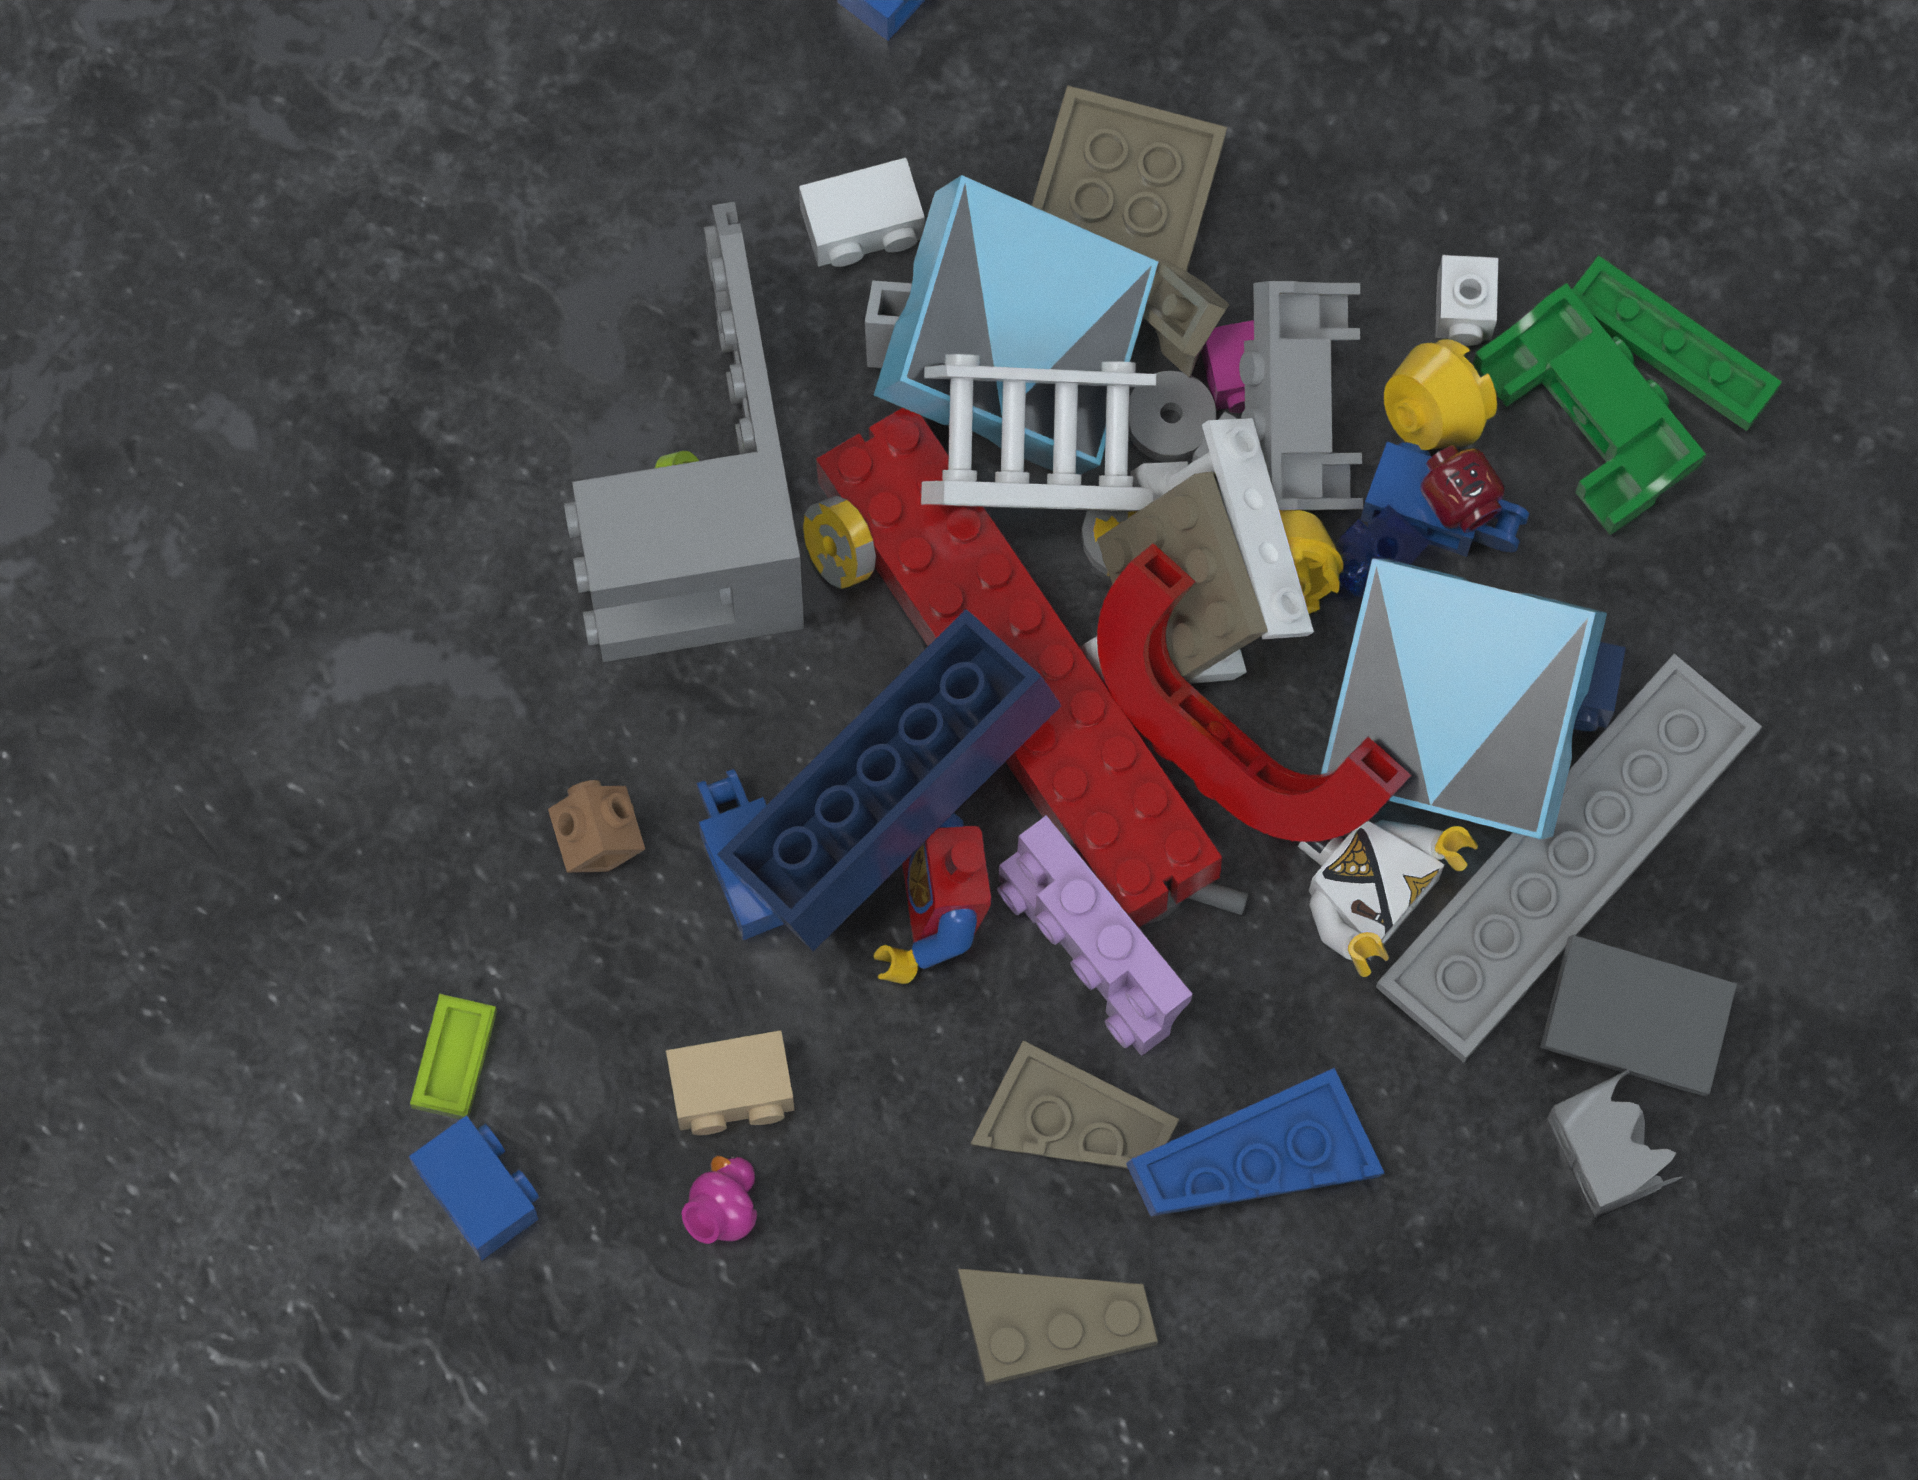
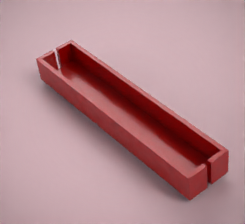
[816,407,1222,928]

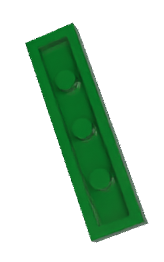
[1572,255,1782,431]

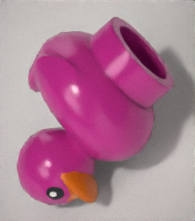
[682,1156,757,1244]

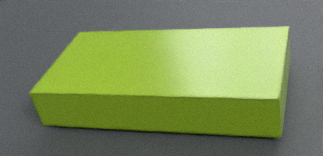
[410,994,497,1119]

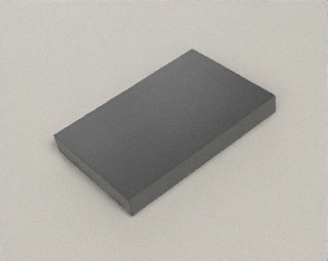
[1540,935,1737,1096]

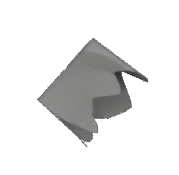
[1547,1070,1682,1217]

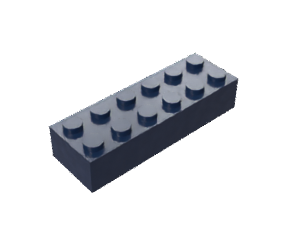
[717,609,1062,951]

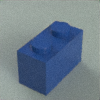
[409,1115,539,1261]

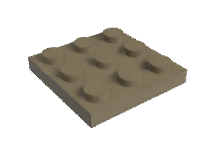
[1032,85,1227,272]
[1097,471,1268,682]

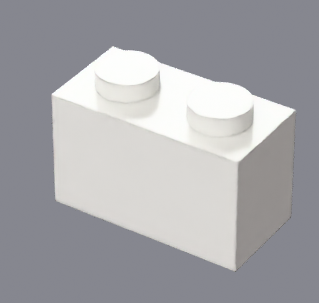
[799,158,925,267]

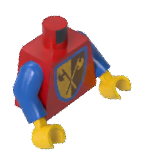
[874,813,991,984]

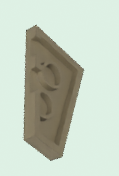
[970,1040,1180,1169]
[958,1269,1158,1386]

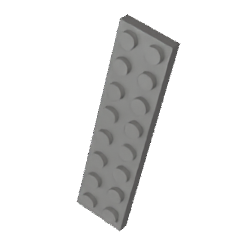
[1376,654,1762,1063]

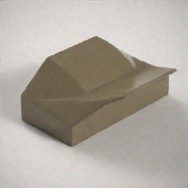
[1143,258,1230,378]

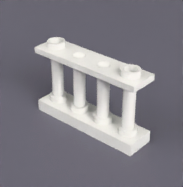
[921,354,1156,511]
[1130,418,1314,683]

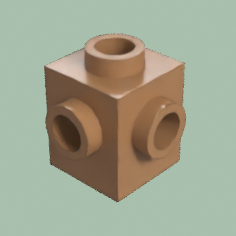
[548,780,645,873]

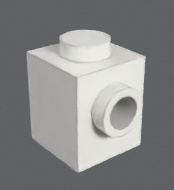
[1435,255,1498,346]

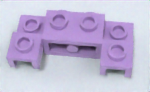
[997,815,1192,1056]

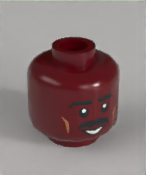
[1420,445,1505,533]

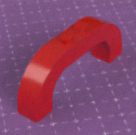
[1097,543,1411,842]

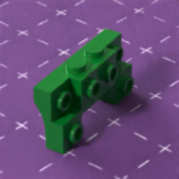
[1472,283,1706,535]

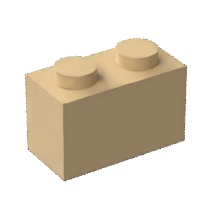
[666,1030,794,1135]

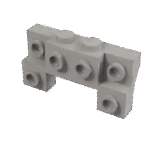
[1239,281,1363,510]

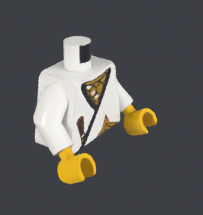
[1298,820,1478,977]

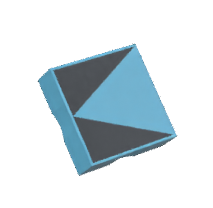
[874,175,1158,474]
[1321,558,1607,839]

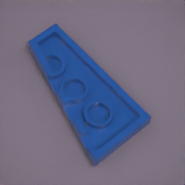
[1126,1068,1385,1216]

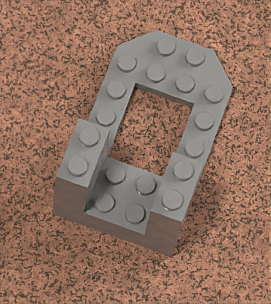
[564,202,804,662]

